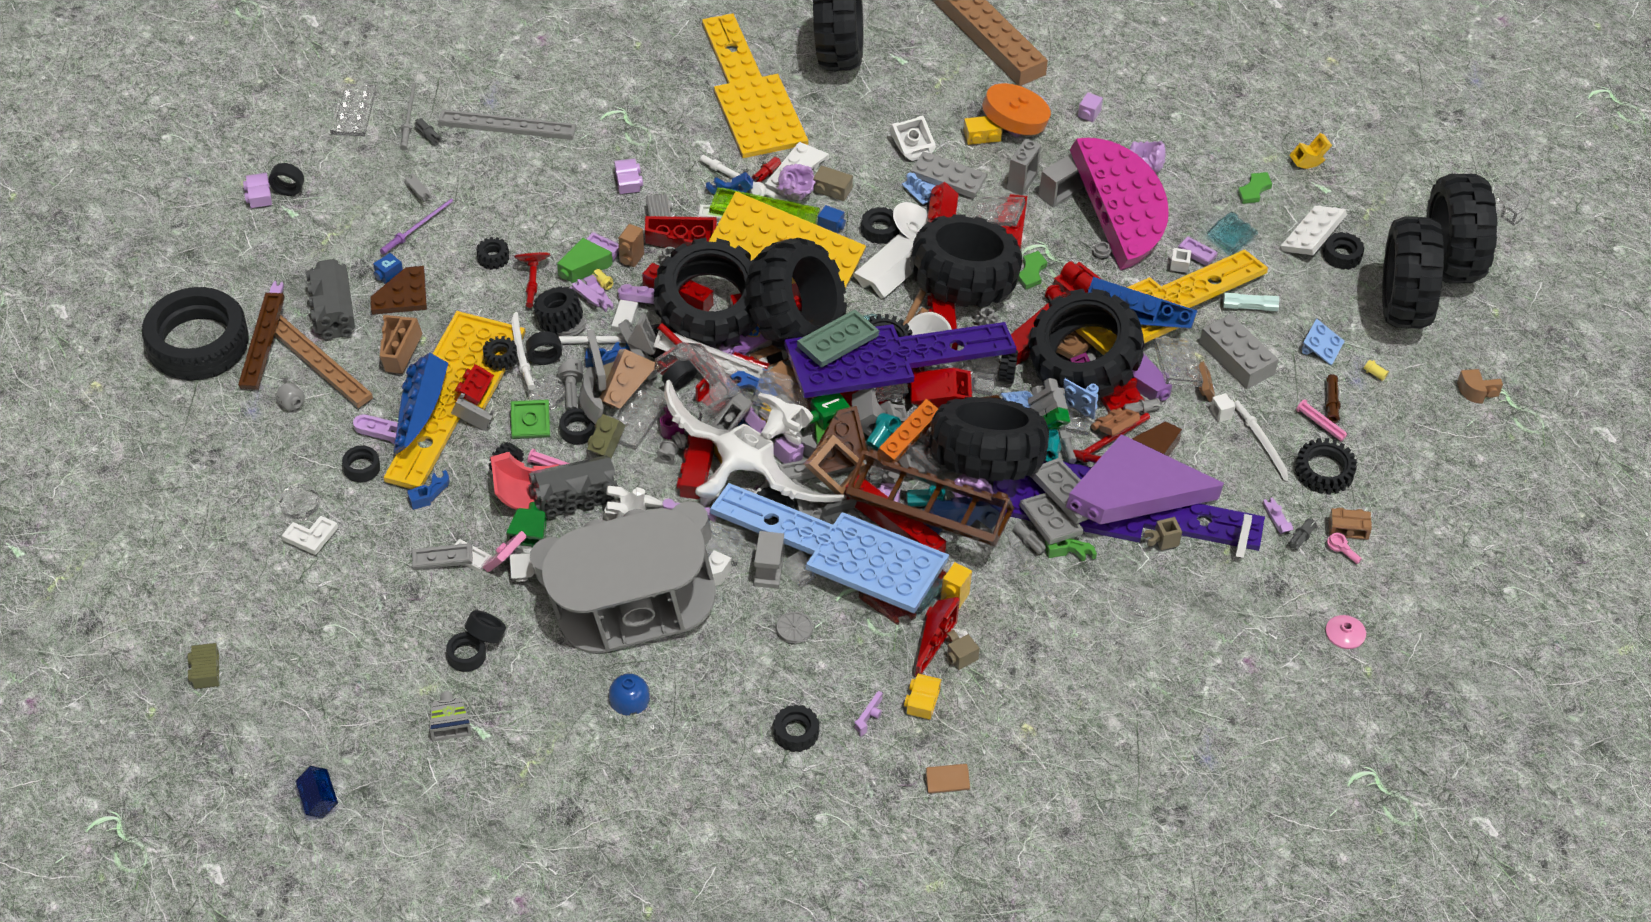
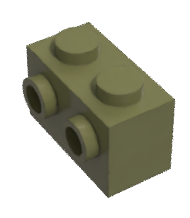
[587,414,626,458]

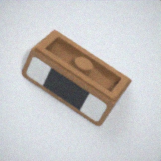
[750,345,789,367]

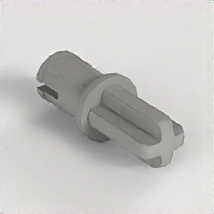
[1123,398,1161,414]
[1013,521,1046,554]

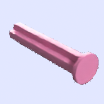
[1296,399,1347,441]
[527,449,569,466]

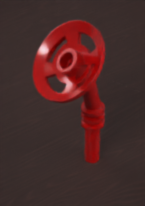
[514,252,551,308]

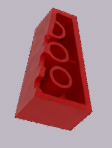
[645,216,717,249]

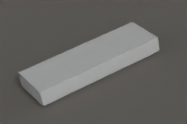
[412,543,473,570]

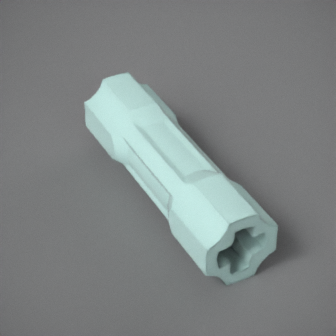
[1223,292,1279,311]

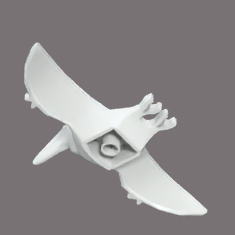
[664,380,847,507]

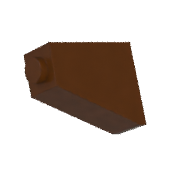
[1132,421,1182,457]

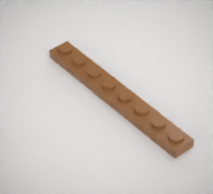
[274,315,373,408]

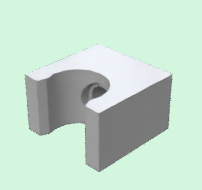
[851,388,892,436]
[754,531,784,589]

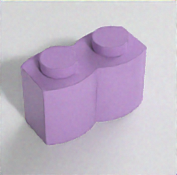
[614,158,643,194]
[243,173,272,208]

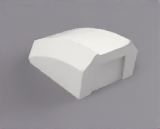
[890,115,936,161]

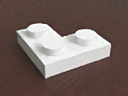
[282,516,338,555]

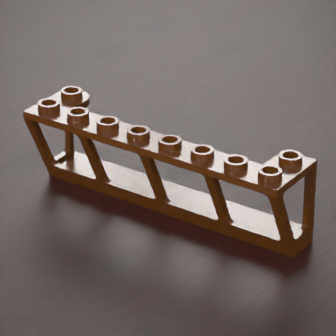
[846,449,1014,547]

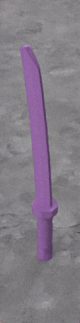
[380,198,453,255]

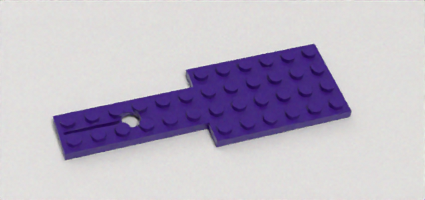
[784,322,1016,398]

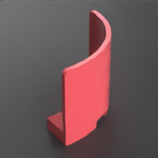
[491,452,559,514]

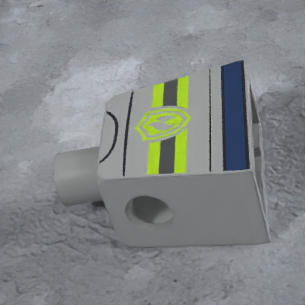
[430,691,472,742]

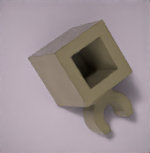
[1143,517,1182,550]
[946,630,980,670]

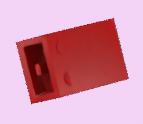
[910,368,972,408]

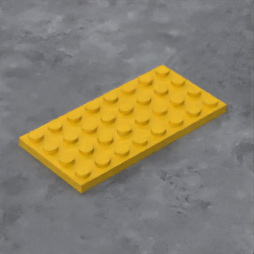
[709,192,866,289]

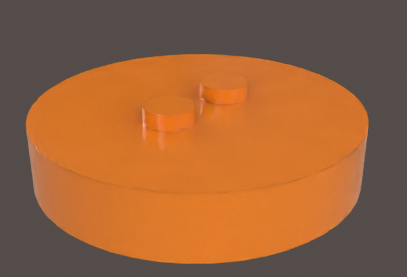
[982,83,1051,135]

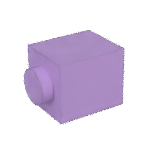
[1078,92,1103,122]
[774,436,804,463]

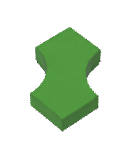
[1238,172,1272,204]
[1018,251,1048,289]

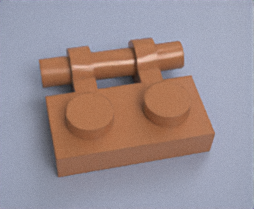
[1091,408,1140,436]

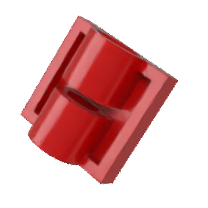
[1053,261,1101,296]

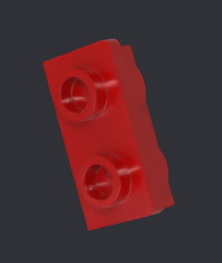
[454,364,494,406]
[1100,378,1144,412]

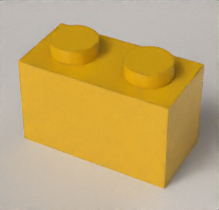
[963,116,1002,145]
[941,562,972,609]

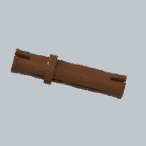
[1326,374,1341,423]

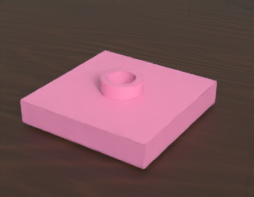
[483,531,527,572]

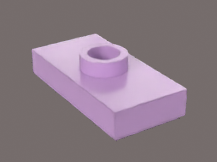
[587,232,619,261]
[1178,236,1218,266]

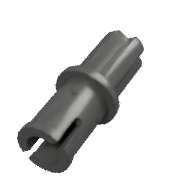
[414,118,442,145]
[1289,518,1317,550]

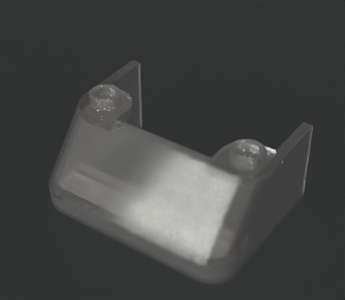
[654,342,741,424]

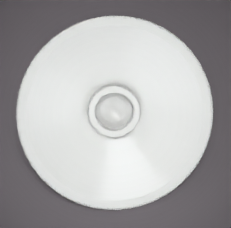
[893,202,929,241]
[908,312,952,367]

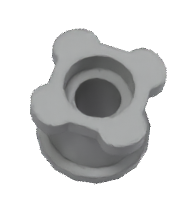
[656,440,679,465]

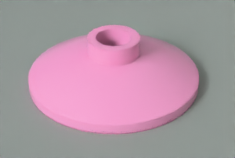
[1325,615,1366,649]

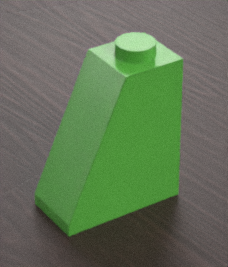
[557,238,613,283]

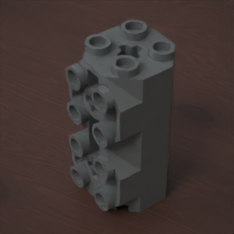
[306,259,355,339]
[528,455,618,517]

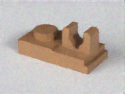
[1191,361,1215,402]

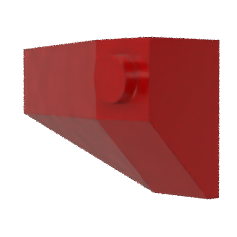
[915,597,960,678]

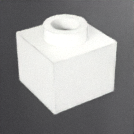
[1170,248,1191,273]
[1210,393,1235,422]

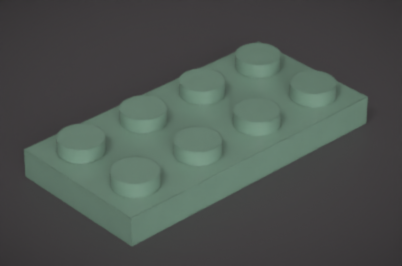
[797,309,879,367]

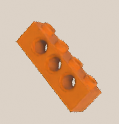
[877,399,938,463]

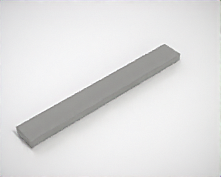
[438,110,576,140]

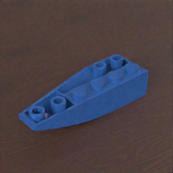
[1088,277,1198,329]
[394,352,448,454]

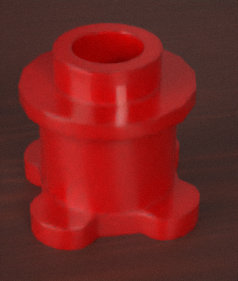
[1045,285,1068,301]

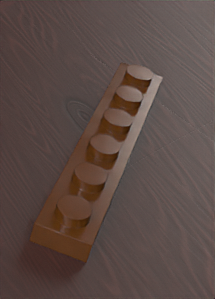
[238,292,285,390]

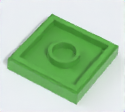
[511,399,550,439]

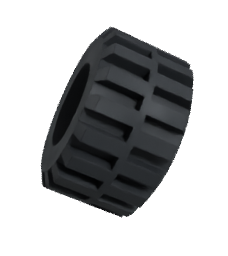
[533,286,583,333]

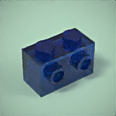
[295,765,338,818]

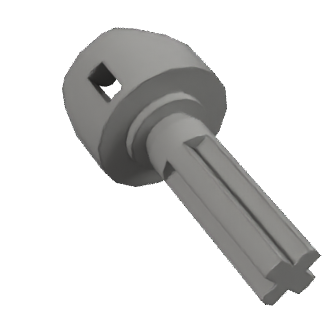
[558,358,583,411]

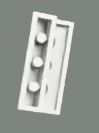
[853,234,913,299]

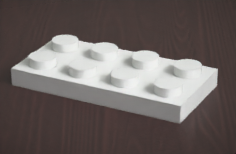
[1281,206,1347,255]

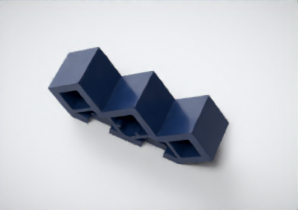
[923,496,1002,534]

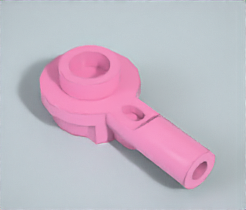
[1327,533,1362,564]

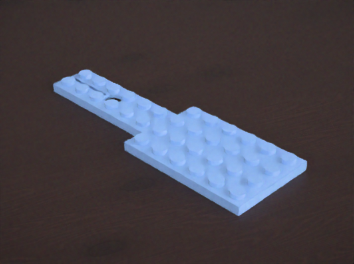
[710,483,949,613]

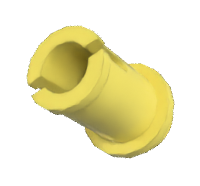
[592,269,614,290]
[1364,360,1389,381]

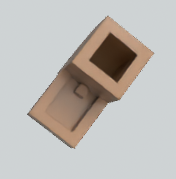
[1457,369,1503,404]

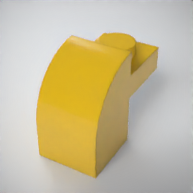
[1289,133,1332,169]

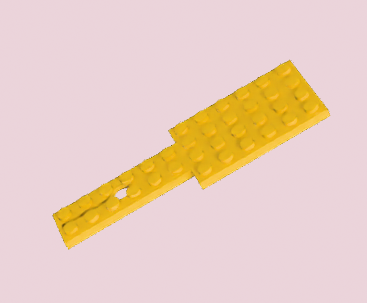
[702,13,808,158]
[1075,249,1268,355]
[384,311,526,489]

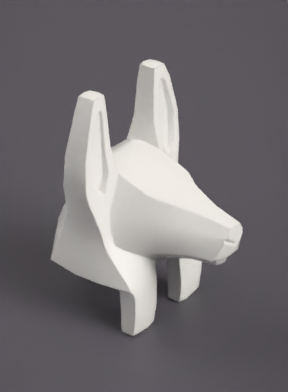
[758,393,813,446]
[603,486,663,521]

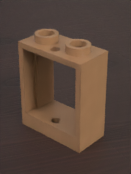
[803,435,866,495]

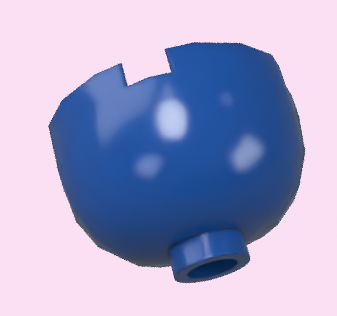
[609,673,650,716]

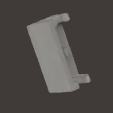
[451,393,495,431]

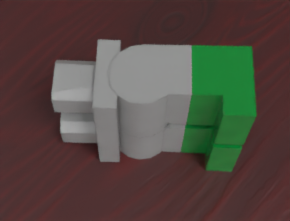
[1028,378,1070,430]

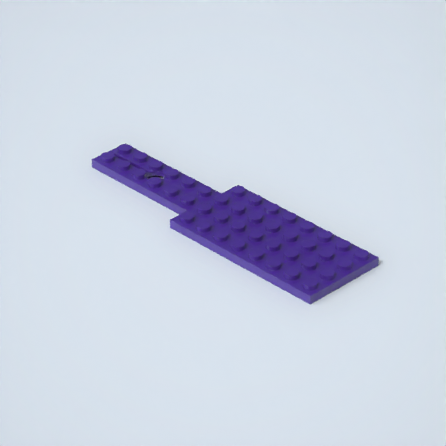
[992,461,1265,551]

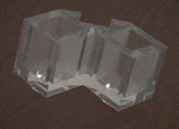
[971,356,1001,396]

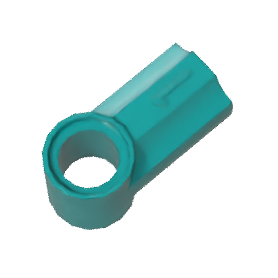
[866,413,901,451]
[1045,429,1062,462]
[907,485,945,507]

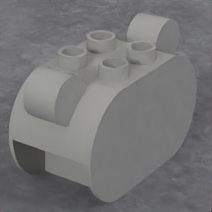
[530,501,716,653]

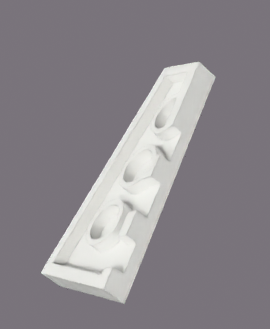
[765,142,829,194]

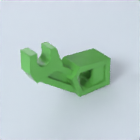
[1044,539,1097,561]

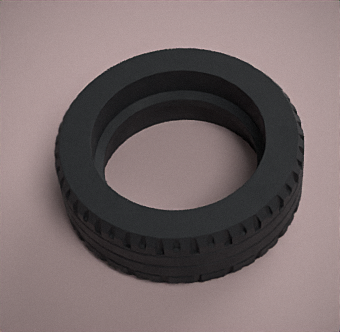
[142,287,249,380]

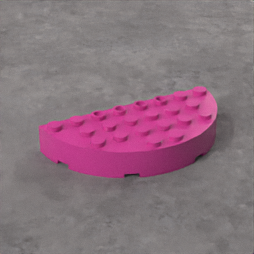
[1069,138,1169,270]

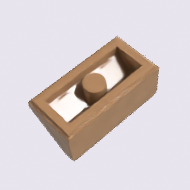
[925,764,970,794]

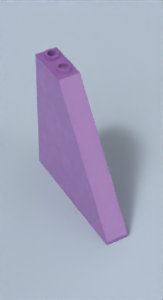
[1066,434,1224,524]

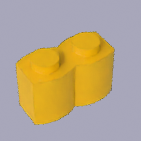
[904,673,942,720]

